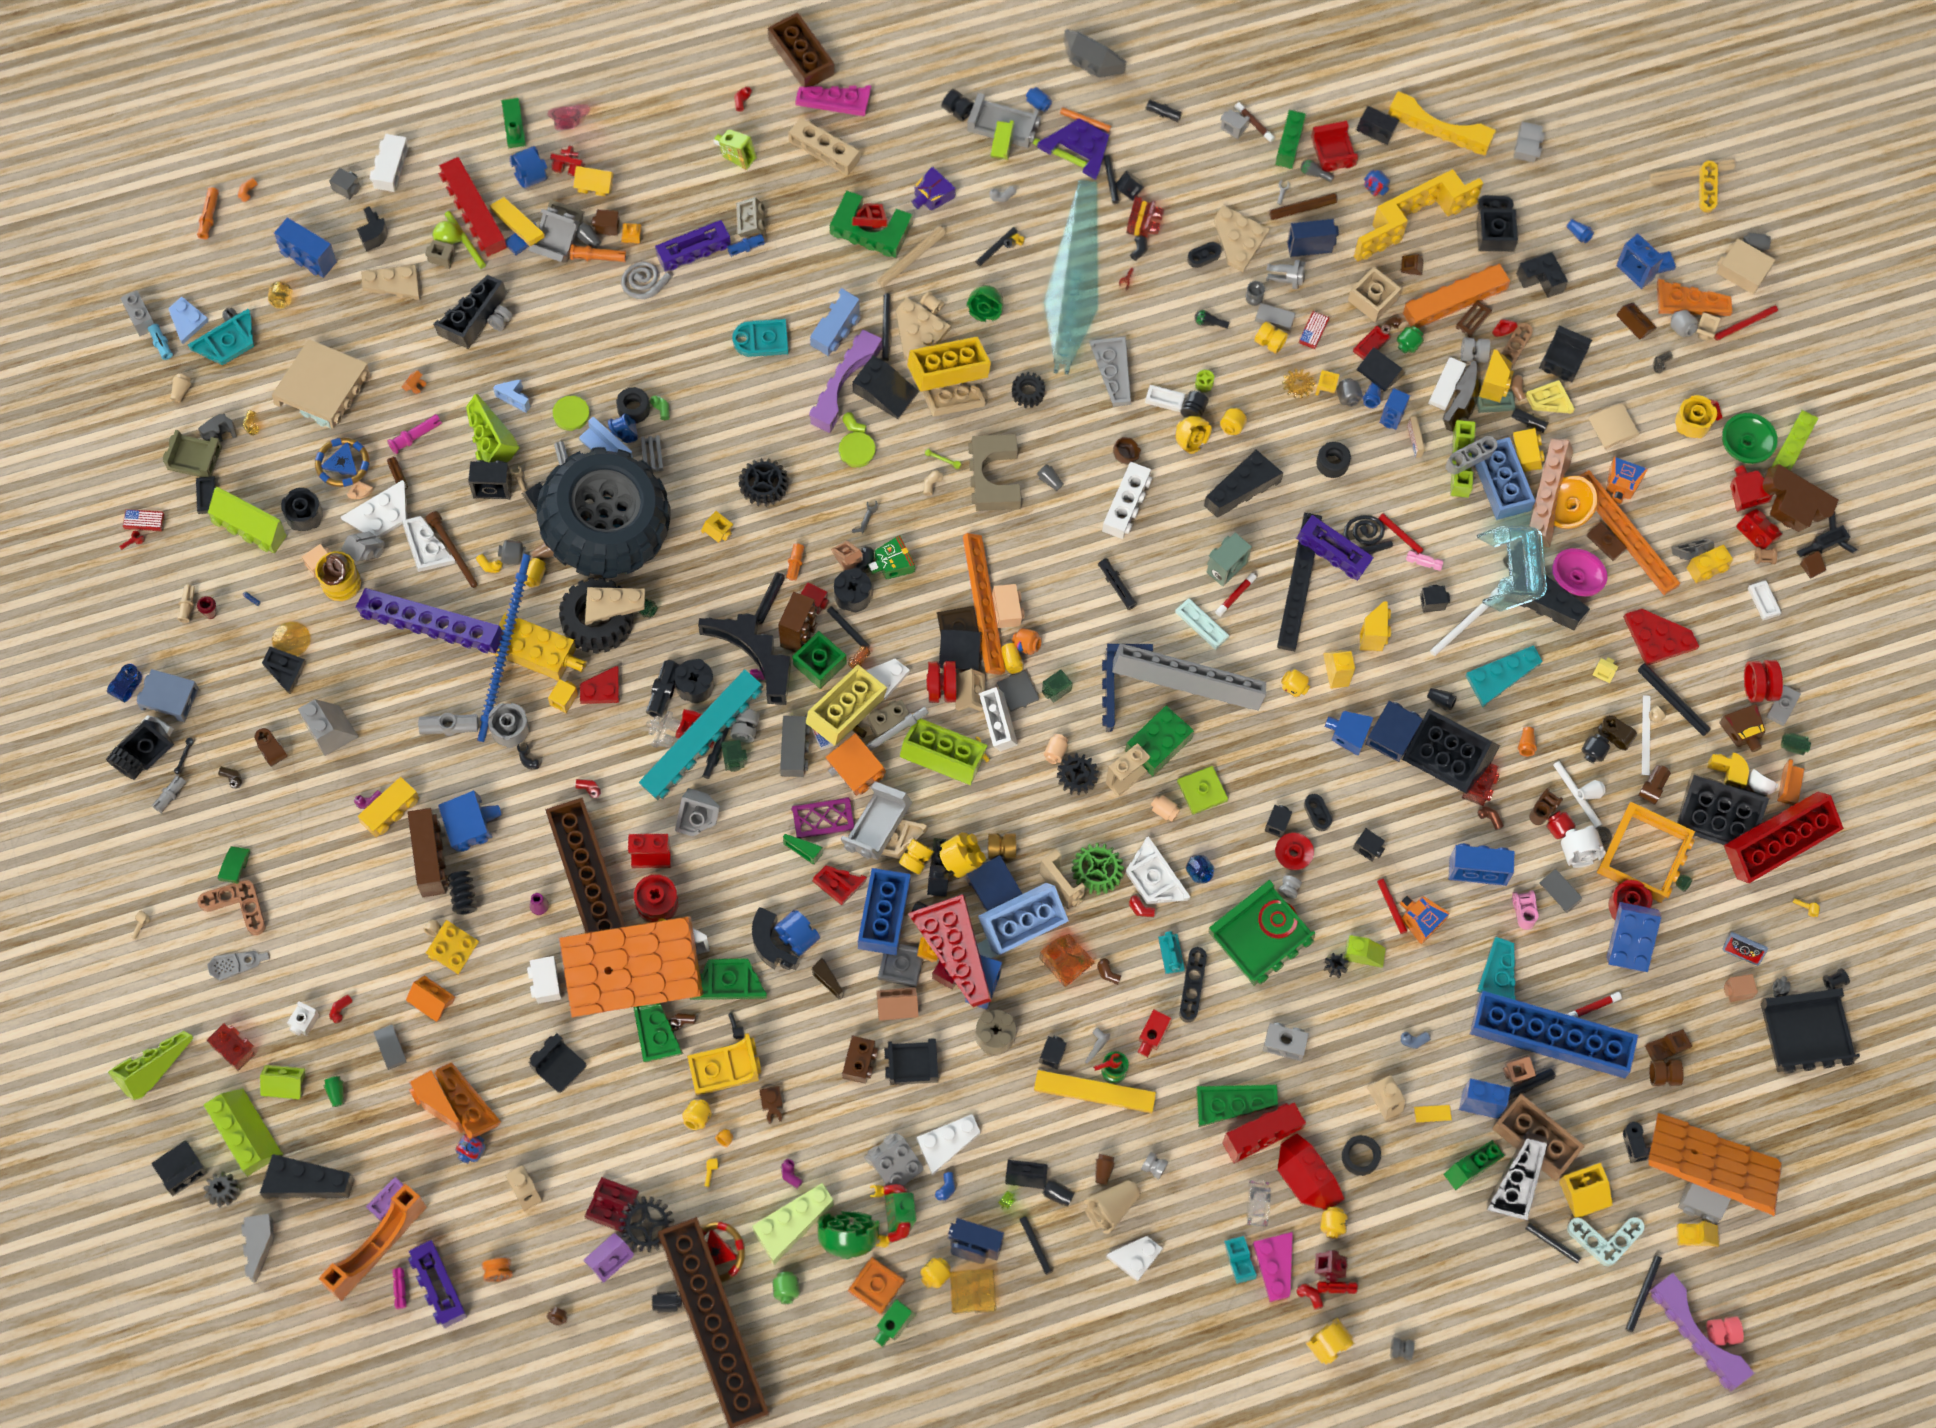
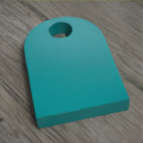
[732,319,788,357]

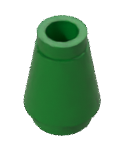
[323,1076,344,1107]

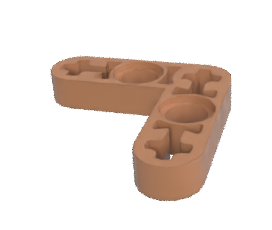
[197,880,265,935]

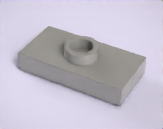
[1767,685,1801,726]

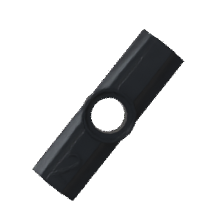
[646,660,680,718]

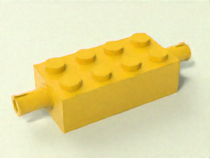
[482,613,587,681]

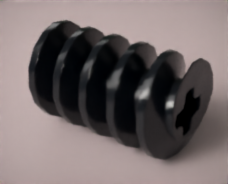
[448,871,478,915]

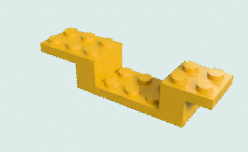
[1354,169,1483,262]

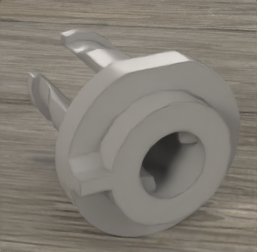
[1266,260,1305,289]

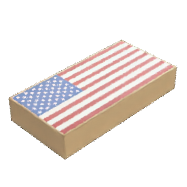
[1407,417,1425,458]

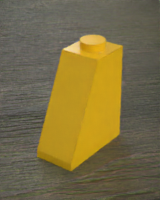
[1323,650,1355,689]

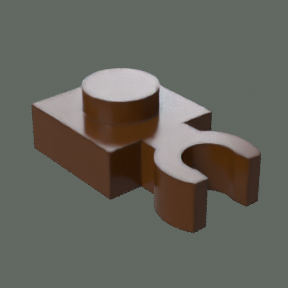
[759,1086,783,1124]

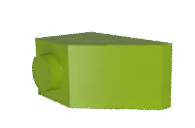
[1344,935,1386,968]

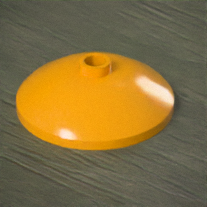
[1554,476,1598,529]

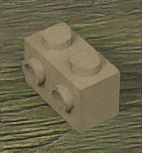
[868,700,910,738]

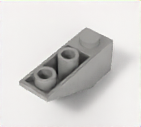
[241,1214,274,1283]

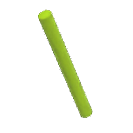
[1033,138,1088,168]
[444,211,486,269]

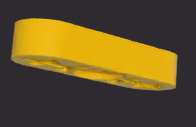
[1699,161,1718,213]

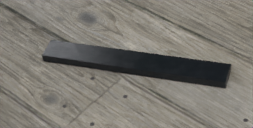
[1277,512,1322,652]

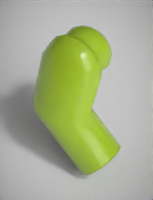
[842,412,866,434]

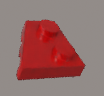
[812,865,867,906]

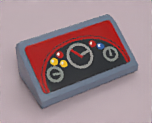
[1722,932,1768,966]

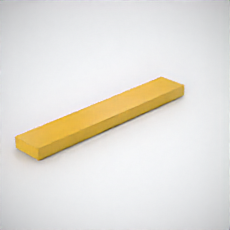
[1034,1070,1156,1113]

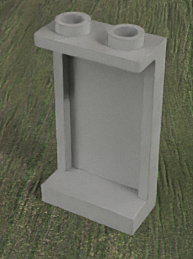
[967,93,1041,148]
[840,781,912,860]

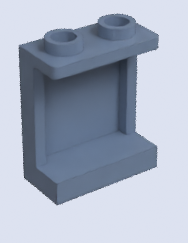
[137,669,199,723]

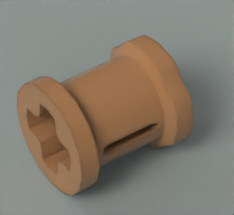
[1754,547,1777,565]

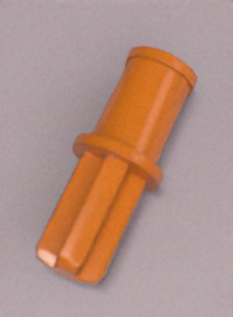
[786,544,805,581]

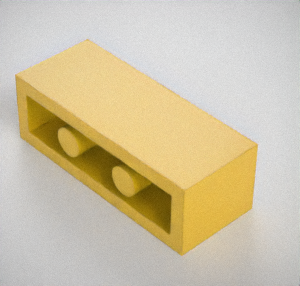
[357,776,419,838]

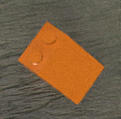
[409,1070,465,1133]

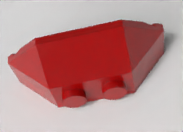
[1277,1133,1345,1210]

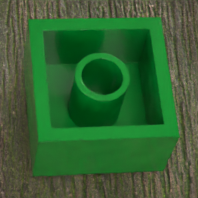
[792,631,847,689]

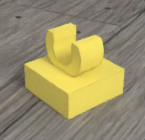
[1593,657,1618,683]

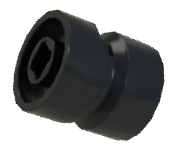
[941,89,974,122]

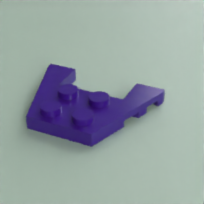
[1037,118,1109,180]

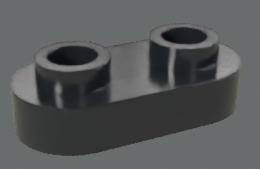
[1477,195,1514,210]
[1187,242,1222,268]
[1304,794,1332,831]

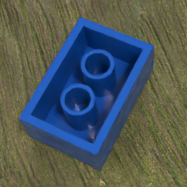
[274,217,337,278]
[1448,843,1515,886]
[1606,902,1661,972]

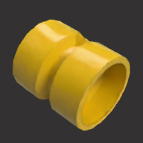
[1254,321,1288,354]
[899,839,934,875]

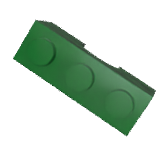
[1275,110,1306,169]

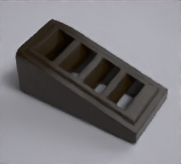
[812,958,843,1000]

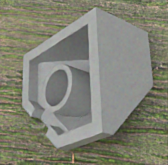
[675,788,720,836]

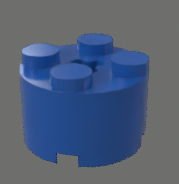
[510,146,547,189]
[774,910,820,957]

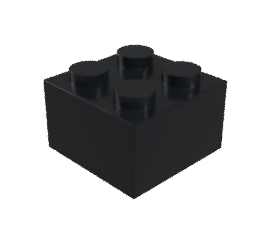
[1476,209,1518,252]
[468,460,512,500]

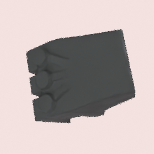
[198,413,237,442]

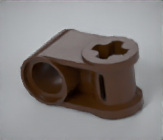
[254,728,288,767]
[1529,788,1563,825]

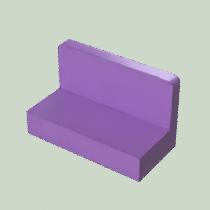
[584,1233,635,1283]

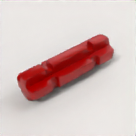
[1317,1281,1358,1294]

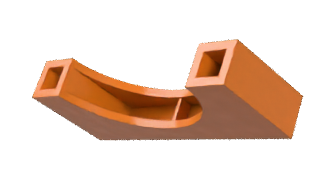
[318,1184,427,1302]

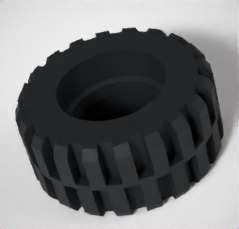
[559,578,634,653]

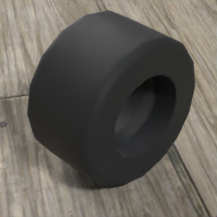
[616,387,650,423]
[1316,441,1351,478]

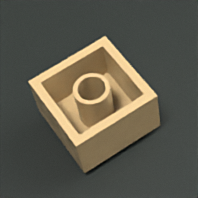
[1348,267,1402,322]

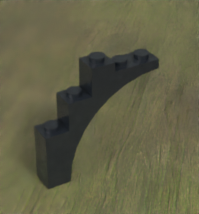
[698,613,791,705]

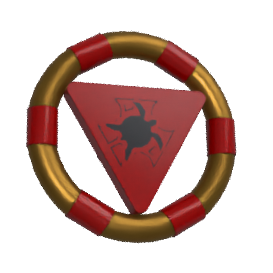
[701,1222,745,1282]

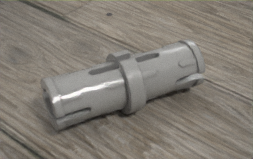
[152,775,186,813]

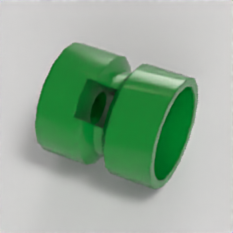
[1101,1051,1129,1084]

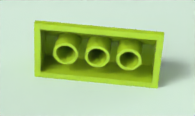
[208,487,287,554]
[899,718,988,786]
[203,1088,283,1177]

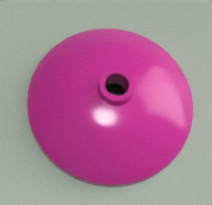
[1552,548,1608,596]

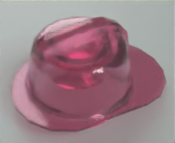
[547,104,590,130]

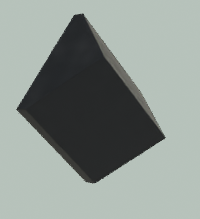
[1357,347,1406,391]
[117,719,174,770]

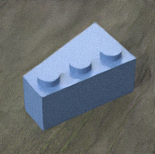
[810,288,861,356]

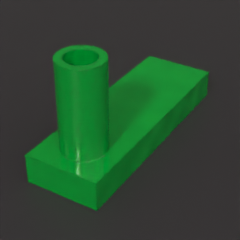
[501,98,526,149]

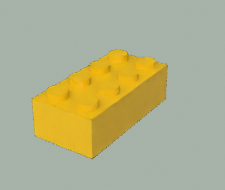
[907,336,991,392]

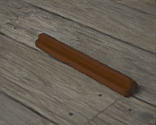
[1269,193,1337,220]

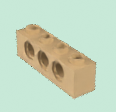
[788,117,860,176]

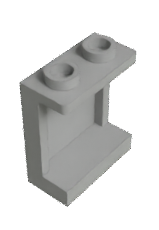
[528,207,580,263]

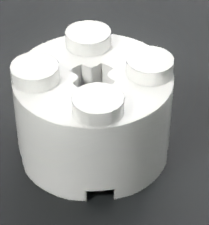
[1561,826,1606,868]

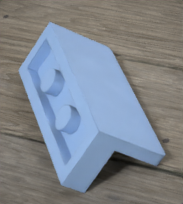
[579,417,633,458]

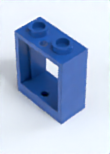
[1616,234,1664,289]

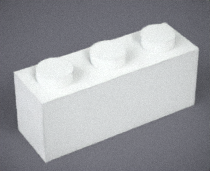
[370,134,409,192]
[979,687,1018,752]

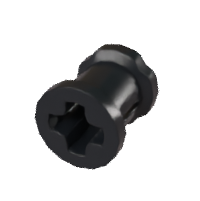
[1823,968,1850,990]

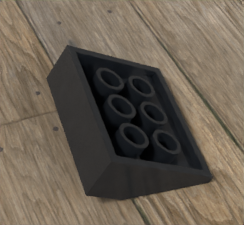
[1402,709,1501,794]
[1677,773,1769,845]

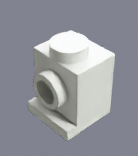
[287,1001,320,1036]

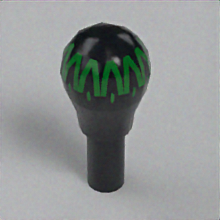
[1194,310,1229,329]

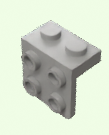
[864,1133,923,1186]

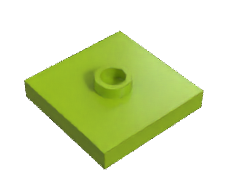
[1177,766,1228,815]

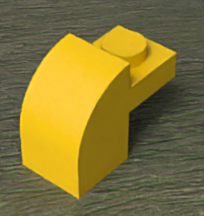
[1707,752,1749,789]

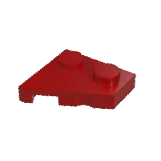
[852,203,887,228]
[580,666,619,704]

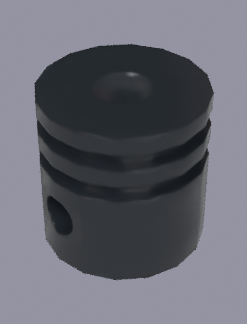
[1180,391,1209,418]

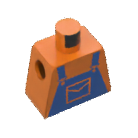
[1606,457,1648,504]
[1400,895,1450,945]

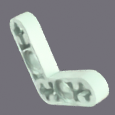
[1567,1217,1644,1266]

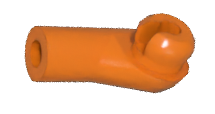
[237,178,258,202]

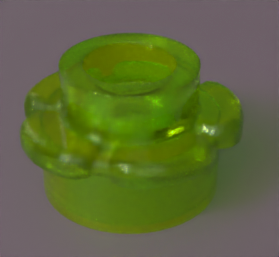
[998,1191,1016,1209]

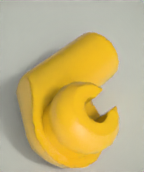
[476,554,503,573]

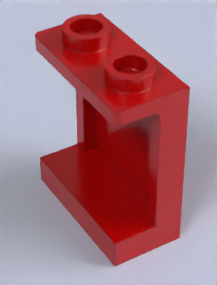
[1311,121,1358,172]
[628,834,671,868]

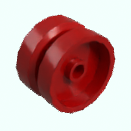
[1744,660,1783,702]
[926,661,956,703]
[634,874,678,923]

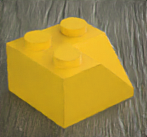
[1479,349,1514,403]

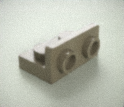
[737,197,766,237]

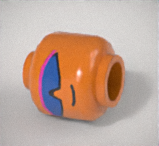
[1012,628,1042,655]

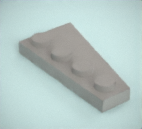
[1089,337,1131,407]

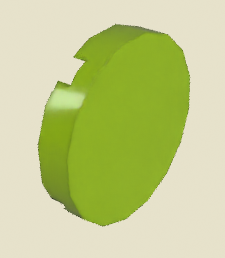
[552,396,590,431]
[839,432,875,468]

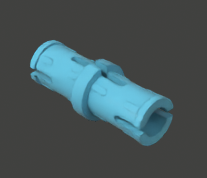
[148,324,173,360]

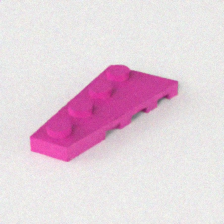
[795,85,871,117]

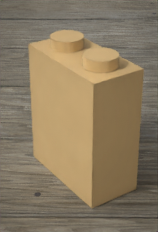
[1716,239,1775,295]

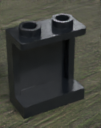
[1539,325,1592,383]
[884,1038,938,1085]

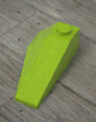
[466,394,520,463]
[108,1031,193,1100]

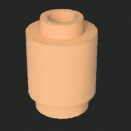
[1044,734,1068,764]
[1151,795,1181,822]

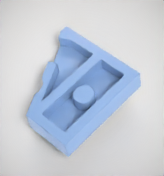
[168,297,208,344]

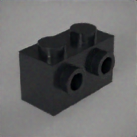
[1355,106,1400,145]

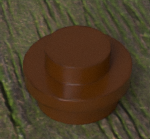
[547,1307,568,1326]

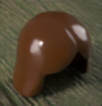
[323,553,350,586]

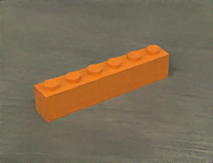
[1403,264,1510,328]

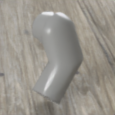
[989,186,1016,202]

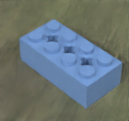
[1472,437,1535,520]

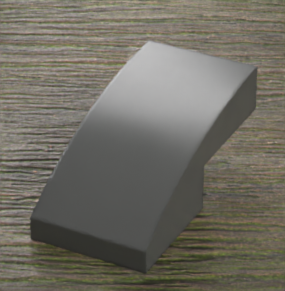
[374,1024,407,1070]

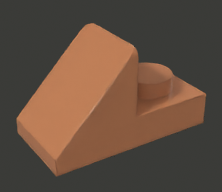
[831,541,863,571]

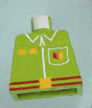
[714,129,757,170]

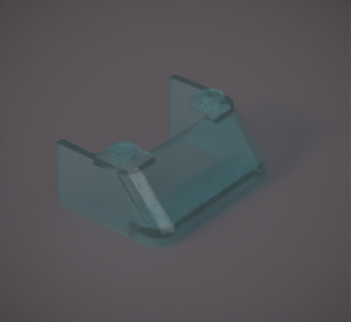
[1477,526,1547,612]

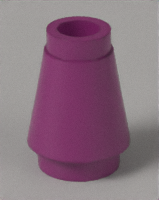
[529,893,549,915]

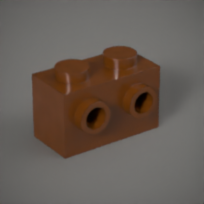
[842,1035,878,1084]

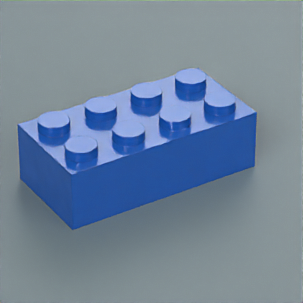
[858,868,911,955]

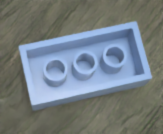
[978,883,1068,955]

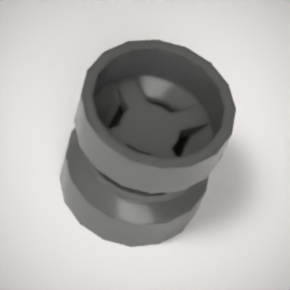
[1245,281,1265,306]
[1390,1337,1415,1361]

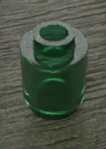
[1781,732,1811,755]

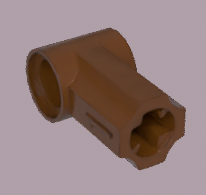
[1638,765,1671,805]

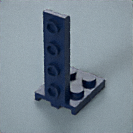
[1102,643,1153,732]

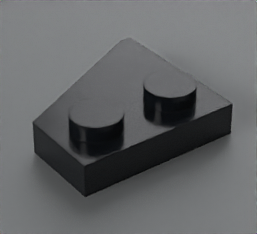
[262,647,306,694]

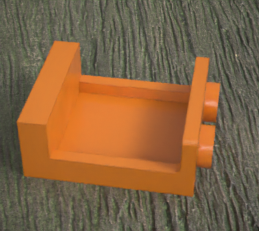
[825,733,886,796]

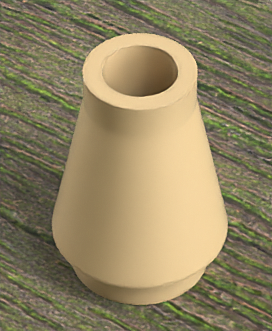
[170,374,191,403]

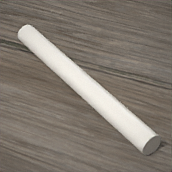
[1553,761,1603,829]

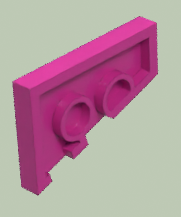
[1253,1232,1293,1303]

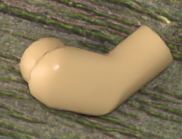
[923,470,943,496]

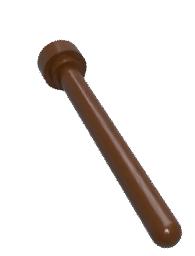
[425,511,478,588]

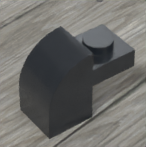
[357,206,388,252]

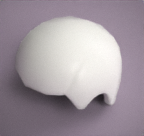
[1748,769,1778,795]

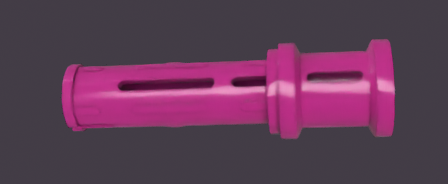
[387,414,442,455]

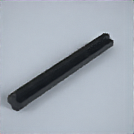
[1638,663,1711,736]

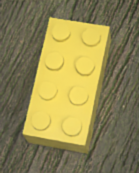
[806,665,887,746]

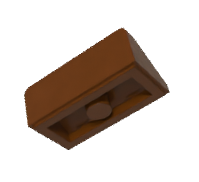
[1617,302,1657,340]

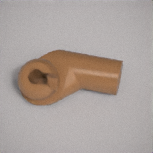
[1510,375,1526,402]

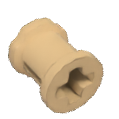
[920,291,944,315]

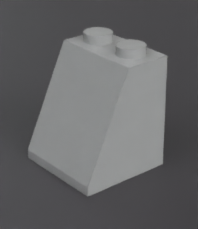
[298,699,358,756]

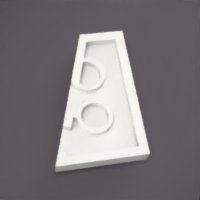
[917,1114,980,1176]

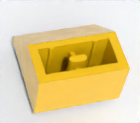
[1360,601,1391,651]
[1559,1163,1613,1218]

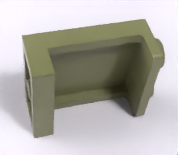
[163,430,222,477]

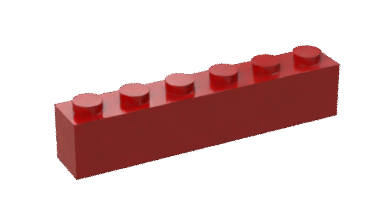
[438,157,507,257]

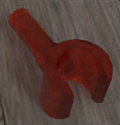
[1119,268,1134,290]

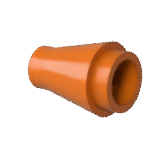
[1518,727,1537,757]

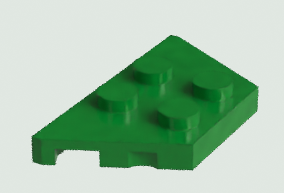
[690,959,767,1000]

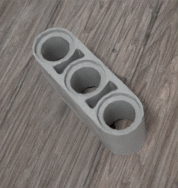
[1446,436,1497,474]

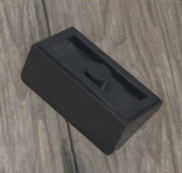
[1005,1159,1048,1189]

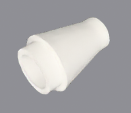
[1576,780,1605,800]

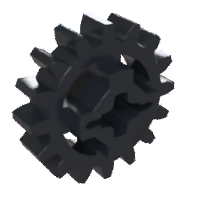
[1057,753,1099,795]

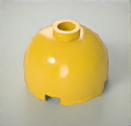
[1175,416,1212,454]

